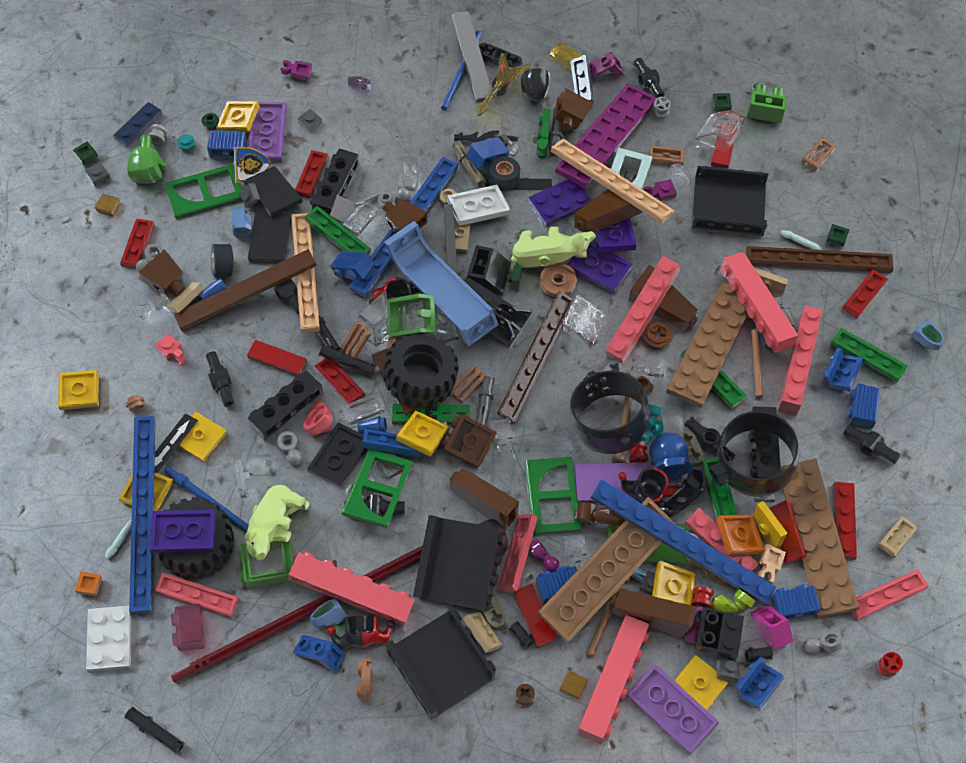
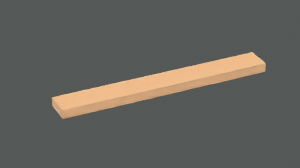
[551,139,674,224]
[291,213,320,333]

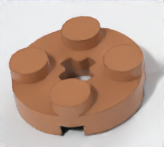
[540,263,577,297]
[356,658,373,702]

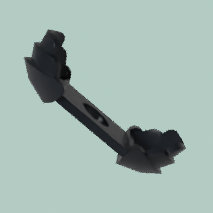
[655,469,707,518]

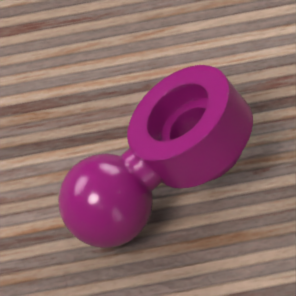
[530,539,560,573]
[684,606,703,644]

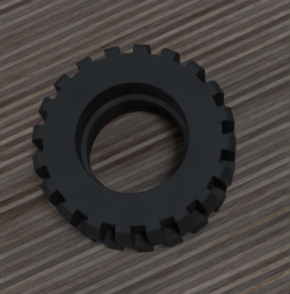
[383,333,459,408]
[157,497,234,579]

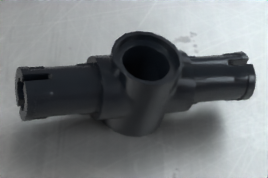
[633,58,665,98]
[274,279,299,314]
[206,351,234,407]
[684,416,736,463]
[843,424,901,465]
[344,495,405,517]

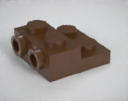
[442,414,497,467]

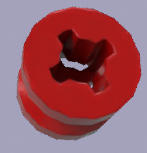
[628,442,649,463]
[691,586,714,609]
[878,652,903,677]

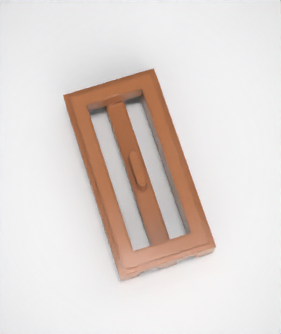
[802,138,836,171]
[649,145,685,167]
[341,321,371,358]
[451,365,488,404]

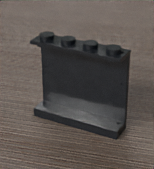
[692,166,769,236]
[413,515,506,611]
[385,605,496,720]

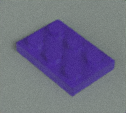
[528,180,591,227]
[596,218,636,253]
[567,242,633,294]
[149,509,216,553]

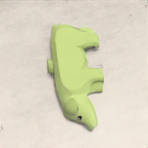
[511,226,596,268]
[245,485,309,560]

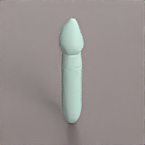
[781,230,822,250]
[105,519,132,560]

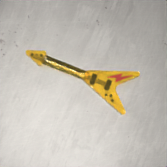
[477,53,530,117]

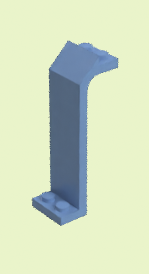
[384,221,498,347]

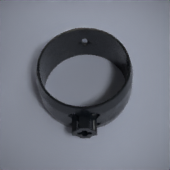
[570,371,651,454]
[709,411,800,497]

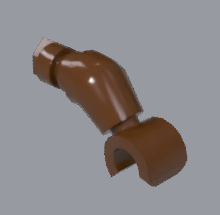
[574,502,625,527]

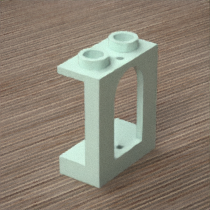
[606,148,652,190]

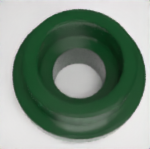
[201,113,219,130]

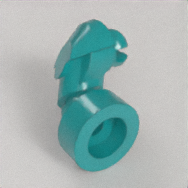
[648,404,665,437]

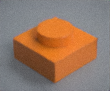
[75,571,102,597]

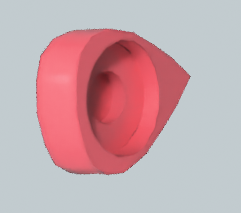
[303,400,333,436]

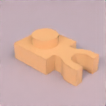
[758,544,786,584]

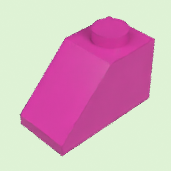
[750,604,794,650]

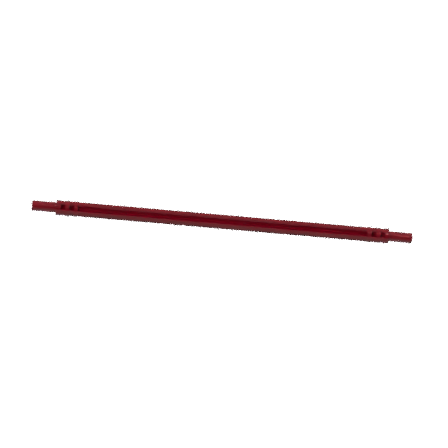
[171,545,423,683]

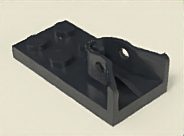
[464,277,532,347]

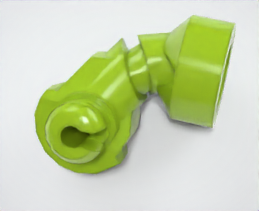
[711,589,756,614]

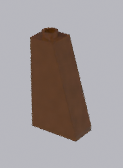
[574,189,643,233]
[628,265,698,332]
[449,468,519,532]
[609,588,697,638]

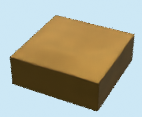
[95,193,120,216]
[560,670,588,700]

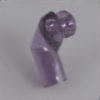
[348,76,371,90]

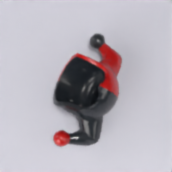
[368,277,422,308]
[618,467,683,503]
[326,615,396,650]

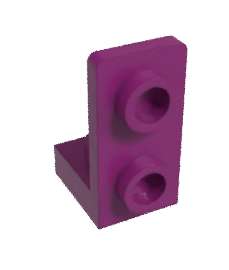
[589,51,624,79]

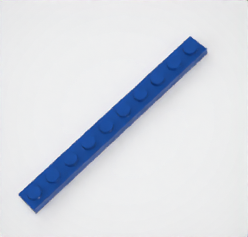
[349,157,458,298]
[129,416,156,613]
[590,479,776,605]

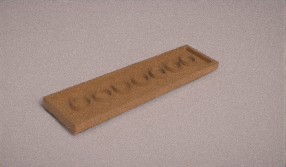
[666,280,748,408]
[781,458,859,618]
[537,497,676,643]

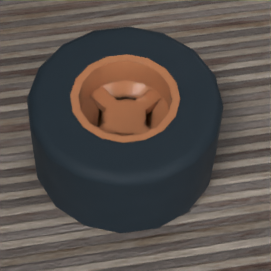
[488,156,520,191]
[211,244,234,277]

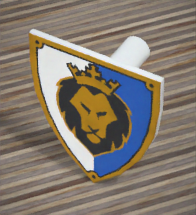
[233,147,272,183]

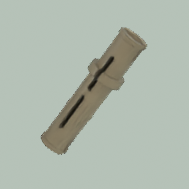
[452,141,486,187]

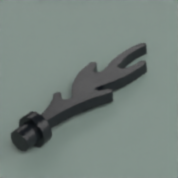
[454,130,518,147]

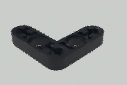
[479,43,522,96]

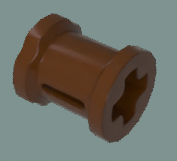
[515,684,535,708]

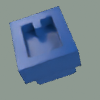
[293,635,346,672]

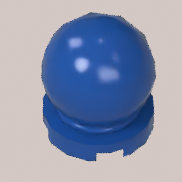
[649,432,693,483]

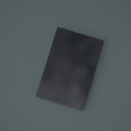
[244,166,303,217]
[248,212,291,263]
[307,422,368,489]

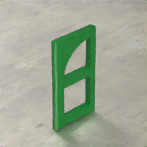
[164,164,242,218]
[341,449,413,529]
[525,457,581,535]

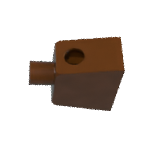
[555,88,593,131]
[383,200,428,234]
[139,249,185,295]

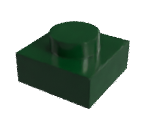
[712,93,732,111]
[73,141,98,165]
[826,224,850,247]
[508,265,522,291]

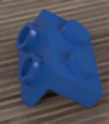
[824,348,863,392]
[736,657,784,711]

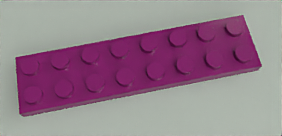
[555,83,656,189]

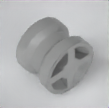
[652,97,671,119]
[148,124,168,146]

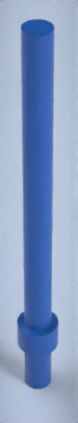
[441,30,482,110]
[164,466,249,532]

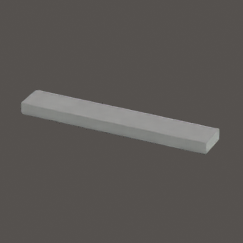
[452,11,493,102]

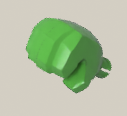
[127,135,165,184]

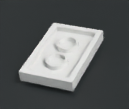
[447,185,510,226]
[86,606,131,672]

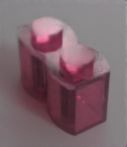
[171,604,205,652]

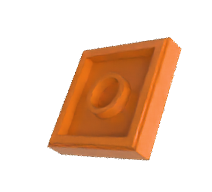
[716,515,765,556]

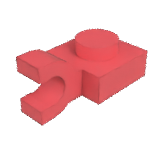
[154,334,187,365]

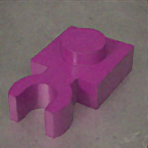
[280,60,313,81]
[643,179,677,201]

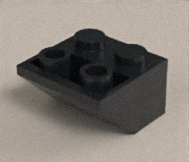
[467,245,511,295]
[696,607,744,661]

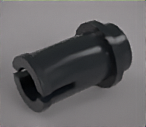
[508,621,534,649]
[745,646,773,664]

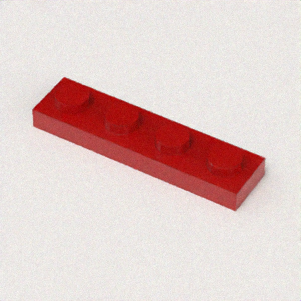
[833,481,857,560]

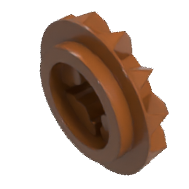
[643,321,673,349]

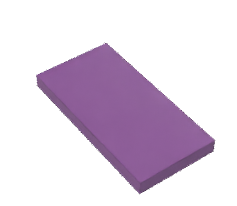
[247,102,287,162]
[574,462,654,503]
[626,663,719,755]

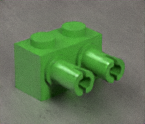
[747,83,787,123]

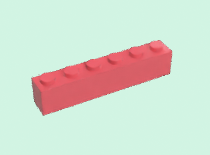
[721,252,798,353]
[605,256,680,365]
[778,305,823,416]
[288,552,415,626]
[578,615,651,744]

